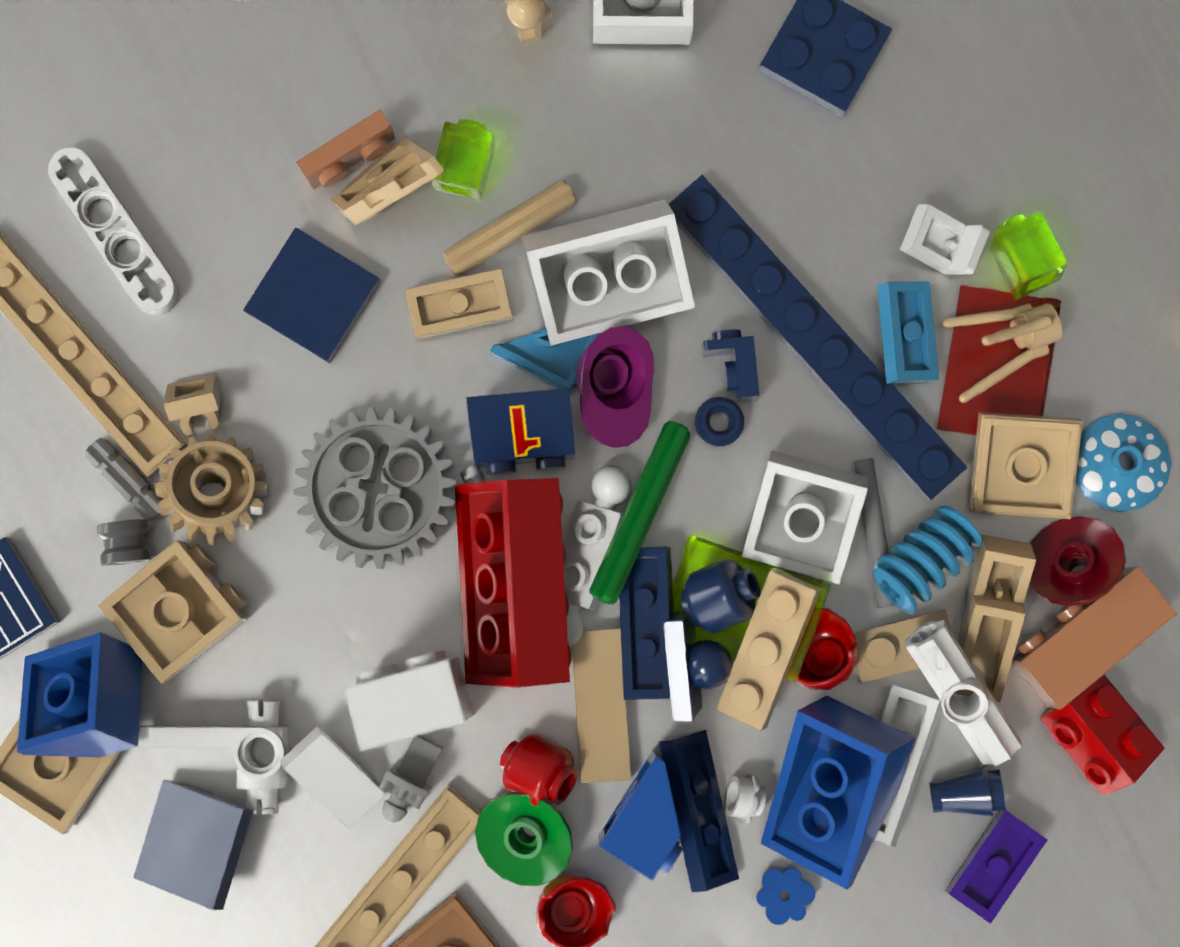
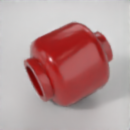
[500,733,578,806]

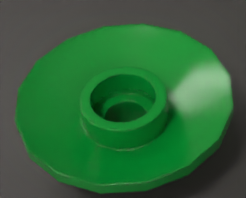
[475,792,573,886]

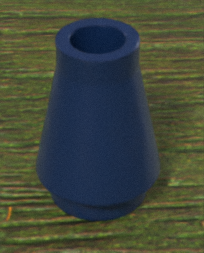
[929,766,1006,817]

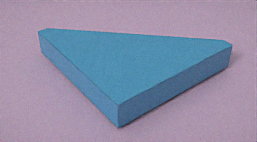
[490,328,602,395]

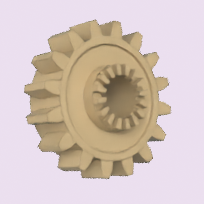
[155,434,267,546]

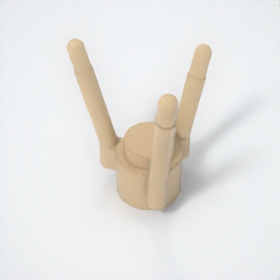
[942,303,1063,403]

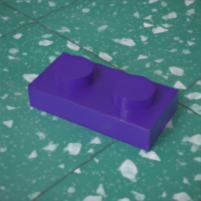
[945,810,1048,924]

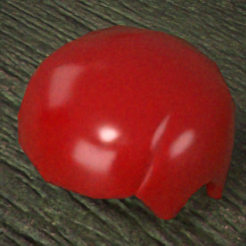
[789,608,859,690]
[536,873,616,947]

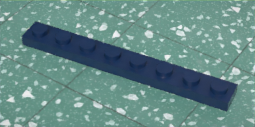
[669,175,968,502]

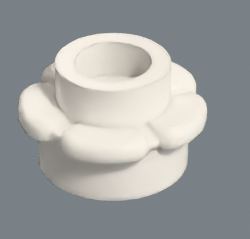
[725,774,766,824]

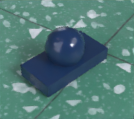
[663,610,733,722]

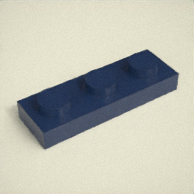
[619,546,674,700]
[659,730,739,892]

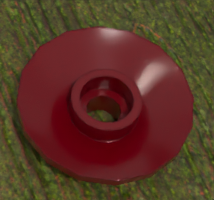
[1030,516,1126,606]

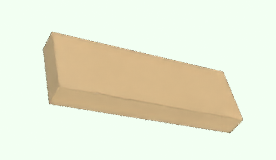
[572,628,631,783]

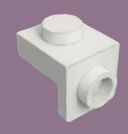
[900,204,990,274]

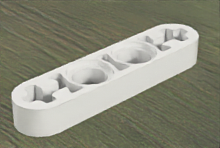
[48,147,179,315]

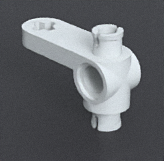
[138,700,292,815]

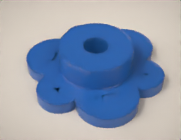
[756,867,815,925]

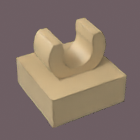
[163,373,221,435]

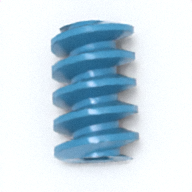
[873,505,982,615]

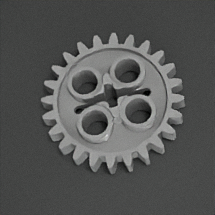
[293,406,458,569]

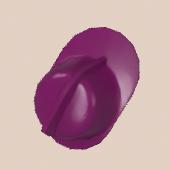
[575,326,654,448]

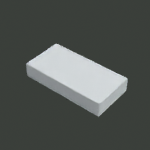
[280,726,386,829]

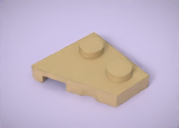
[330,136,445,225]

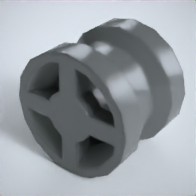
[96,519,152,566]

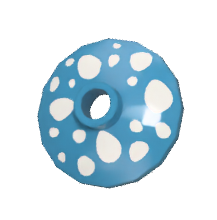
[1075,413,1171,512]

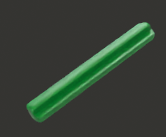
[589,421,691,605]

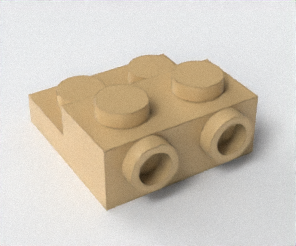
[98,540,248,684]

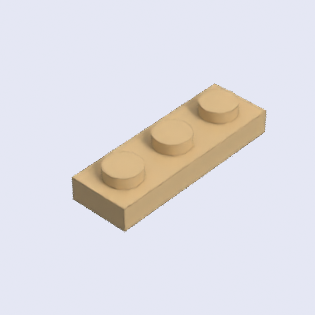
[716,569,821,731]

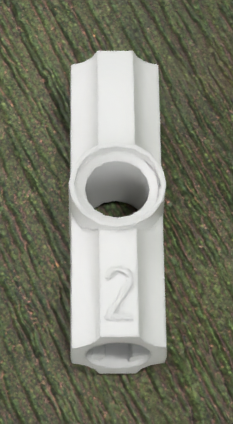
[905,620,1022,766]

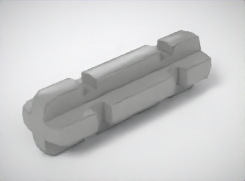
[84,438,164,521]

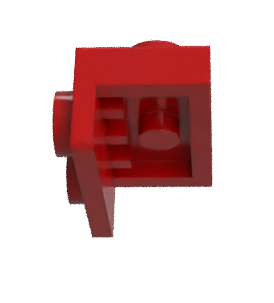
[1040,674,1165,795]

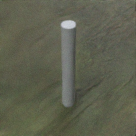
[854,458,896,608]

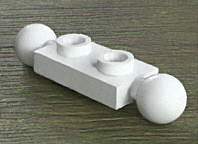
[564,465,631,646]

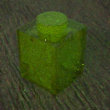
[431,119,495,201]
[989,212,1068,300]

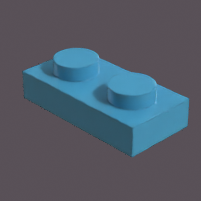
[877,282,939,384]

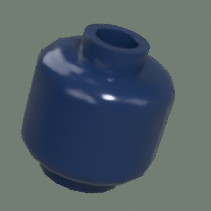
[681,559,760,633]

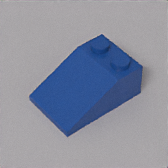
[760,695,915,890]

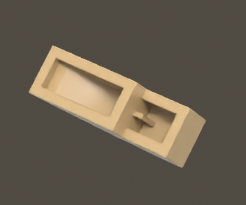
[953,534,1036,702]

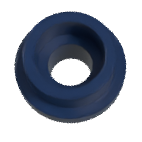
[694,397,744,447]

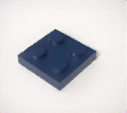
[758,0,892,117]

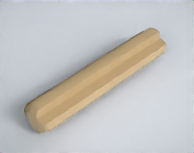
[443,180,576,276]

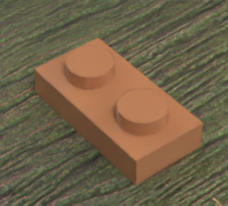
[296,109,396,190]

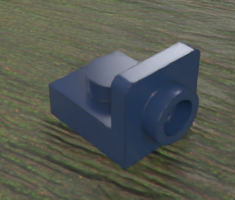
[702,329,760,403]

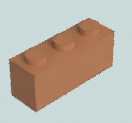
[1012,566,1177,710]

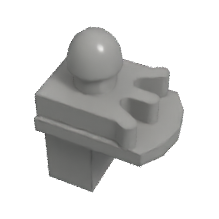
[378,735,443,823]

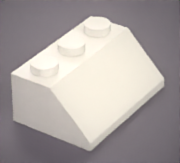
[522,199,695,346]

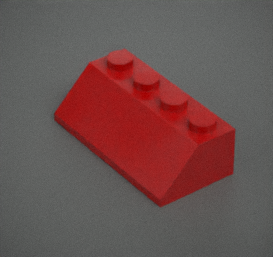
[455,478,572,688]

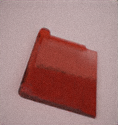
[937,285,1061,436]

